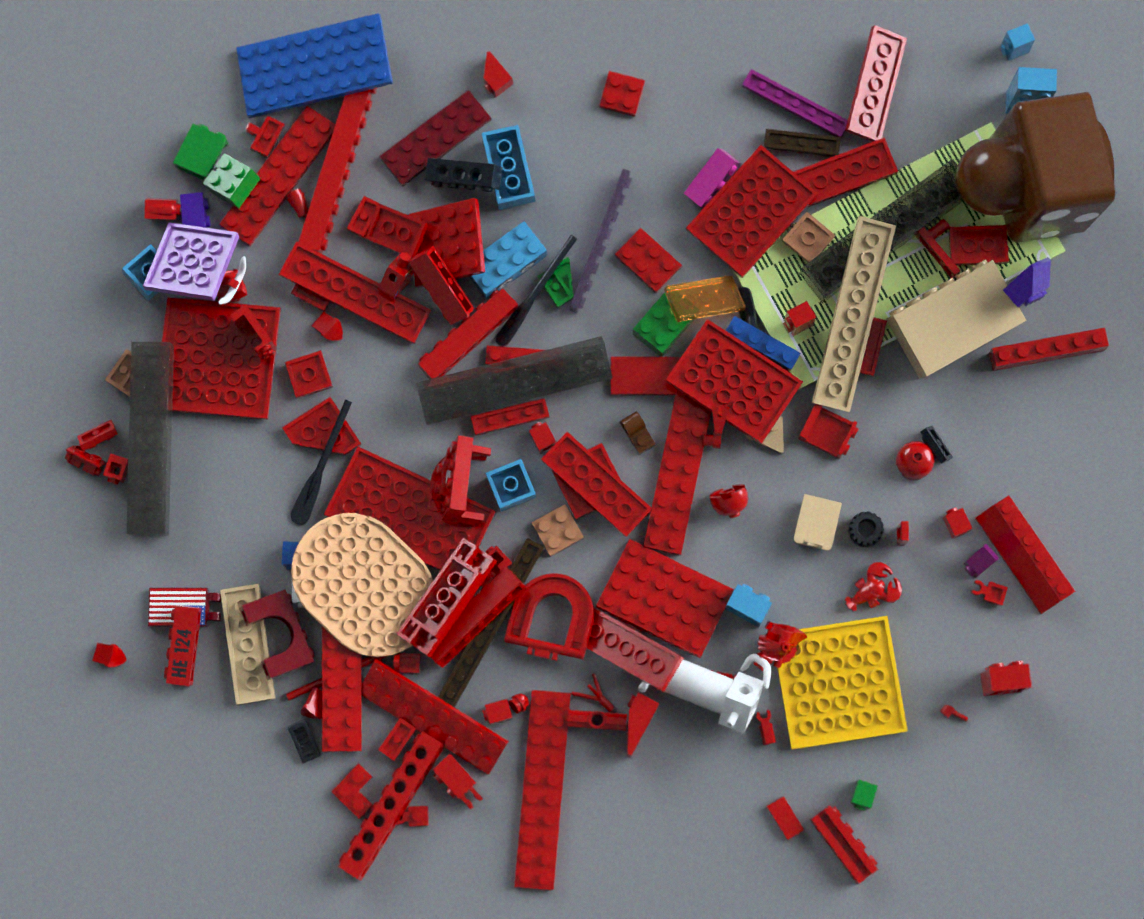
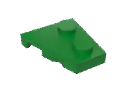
[537,257,574,308]

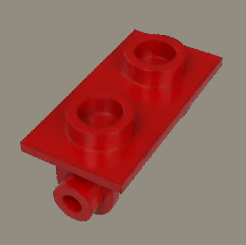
[65,445,107,476]

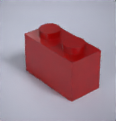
[783,301,816,336]

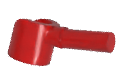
[940,705,968,722]

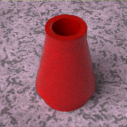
[287,189,308,218]

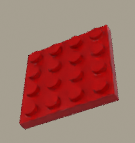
[409,198,485,288]

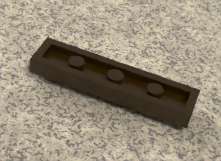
[764,129,841,157]

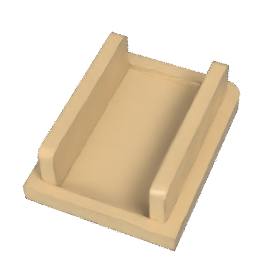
[794,494,842,551]

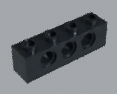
[425,158,503,192]

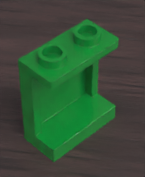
[173,123,229,181]

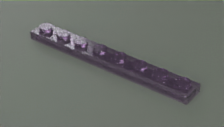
[570,169,632,313]

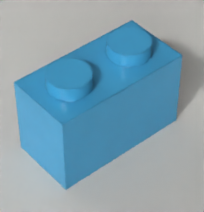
[1000,23,1035,61]

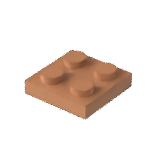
[782,212,836,265]
[532,504,584,557]

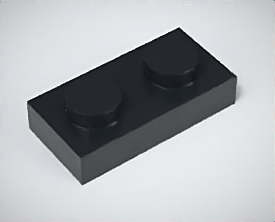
[920,426,953,464]

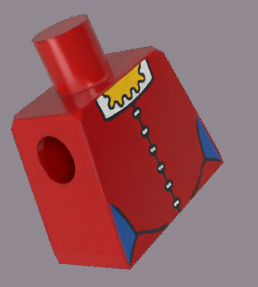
[378,253,414,300]

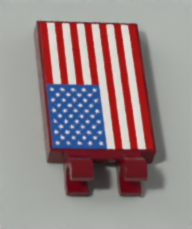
[148,588,221,627]

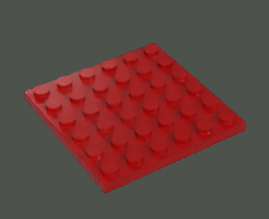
[154,297,281,420]

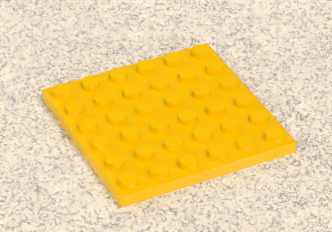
[777,616,908,750]

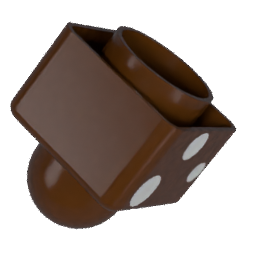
[956,92,1115,243]

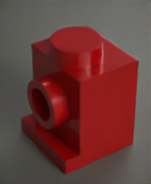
[103,453,132,485]

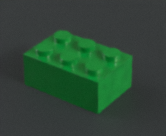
[633,287,699,357]

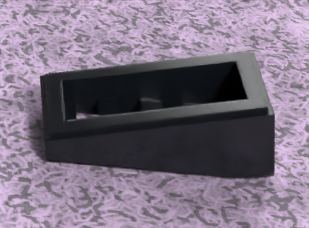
[288,718,321,763]

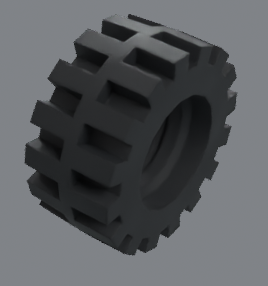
[848,511,884,547]

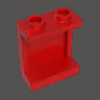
[230,304,276,360]
[798,404,858,459]

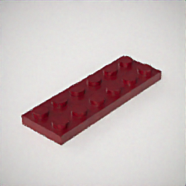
[380,90,492,186]

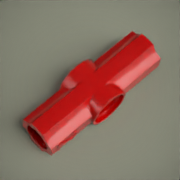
[567,710,627,731]

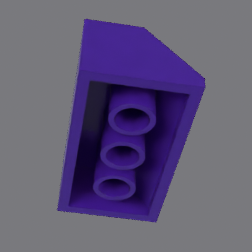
[1003,257,1051,307]

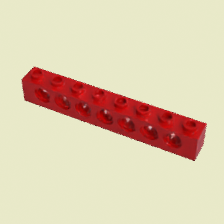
[338,731,445,881]

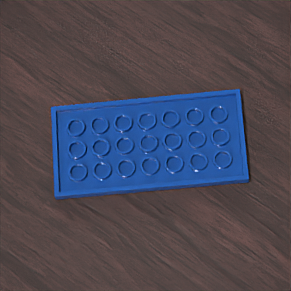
[236,13,393,118]

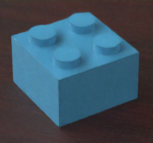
[122,244,159,301]
[486,459,536,512]
[725,584,772,628]

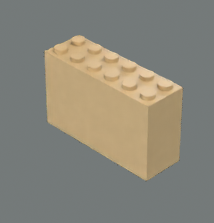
[886,260,1027,379]

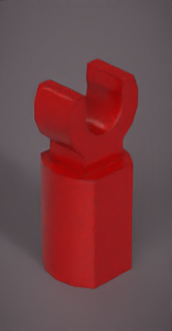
[756,710,776,745]

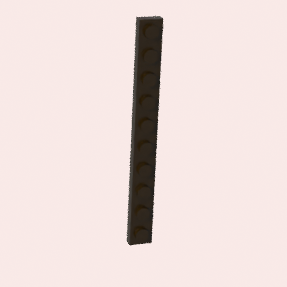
[438,538,544,707]

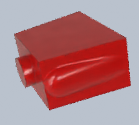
[144,198,181,220]

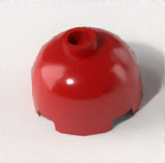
[896,441,934,480]
[709,484,749,518]

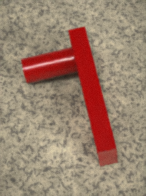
[916,219,961,279]

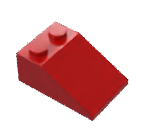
[627,692,659,758]

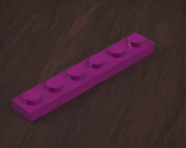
[742,69,848,137]

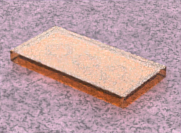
[664,275,746,322]

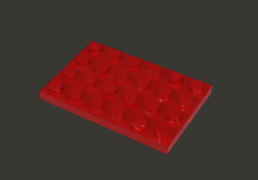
[686,145,818,278]
[665,319,803,444]
[596,539,734,659]

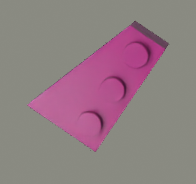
[684,148,741,208]

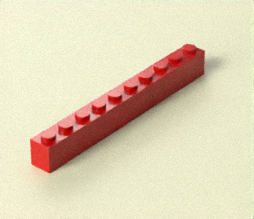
[298,88,377,254]

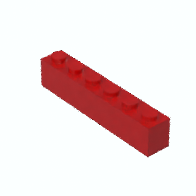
[418,288,518,384]
[989,328,1109,371]
[431,567,527,668]

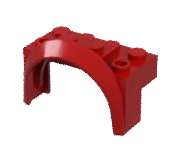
[430,435,491,527]

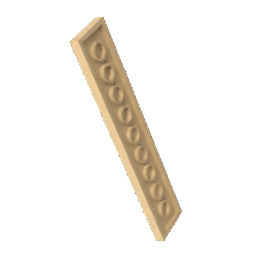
[812,216,896,412]

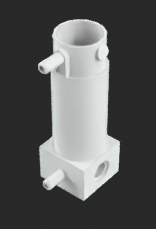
[638,659,764,734]

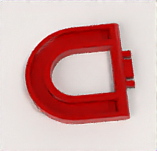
[504,573,594,661]

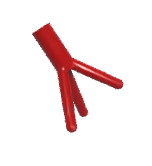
[571,673,615,712]

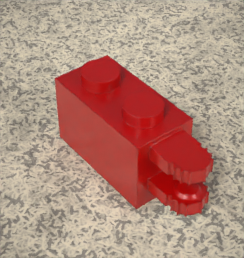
[432,754,483,810]

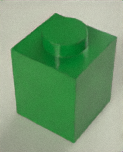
[850,780,878,811]

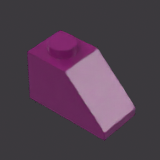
[963,544,999,578]

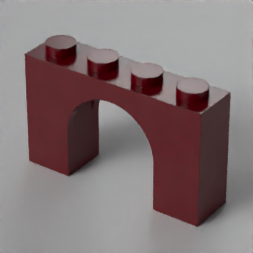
[239,589,315,680]

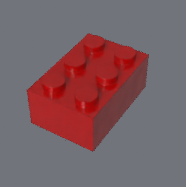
[980,661,1032,696]

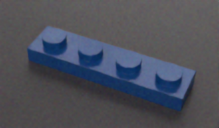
[726,316,801,370]

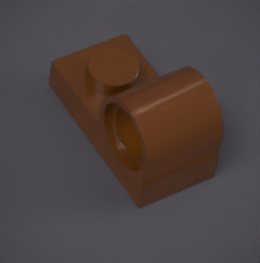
[620,411,656,455]

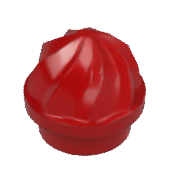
[509,694,529,714]

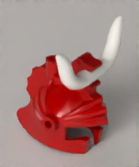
[216,256,247,305]
[740,620,807,689]

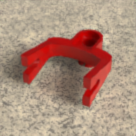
[703,406,729,449]

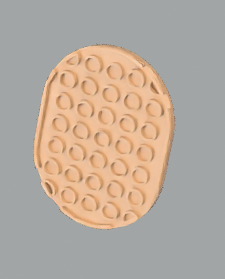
[291,513,433,657]

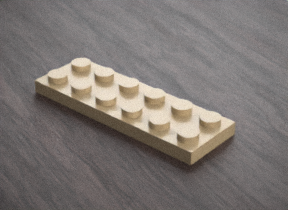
[220,584,276,705]

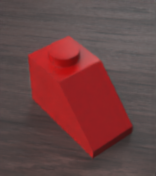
[483,50,513,97]

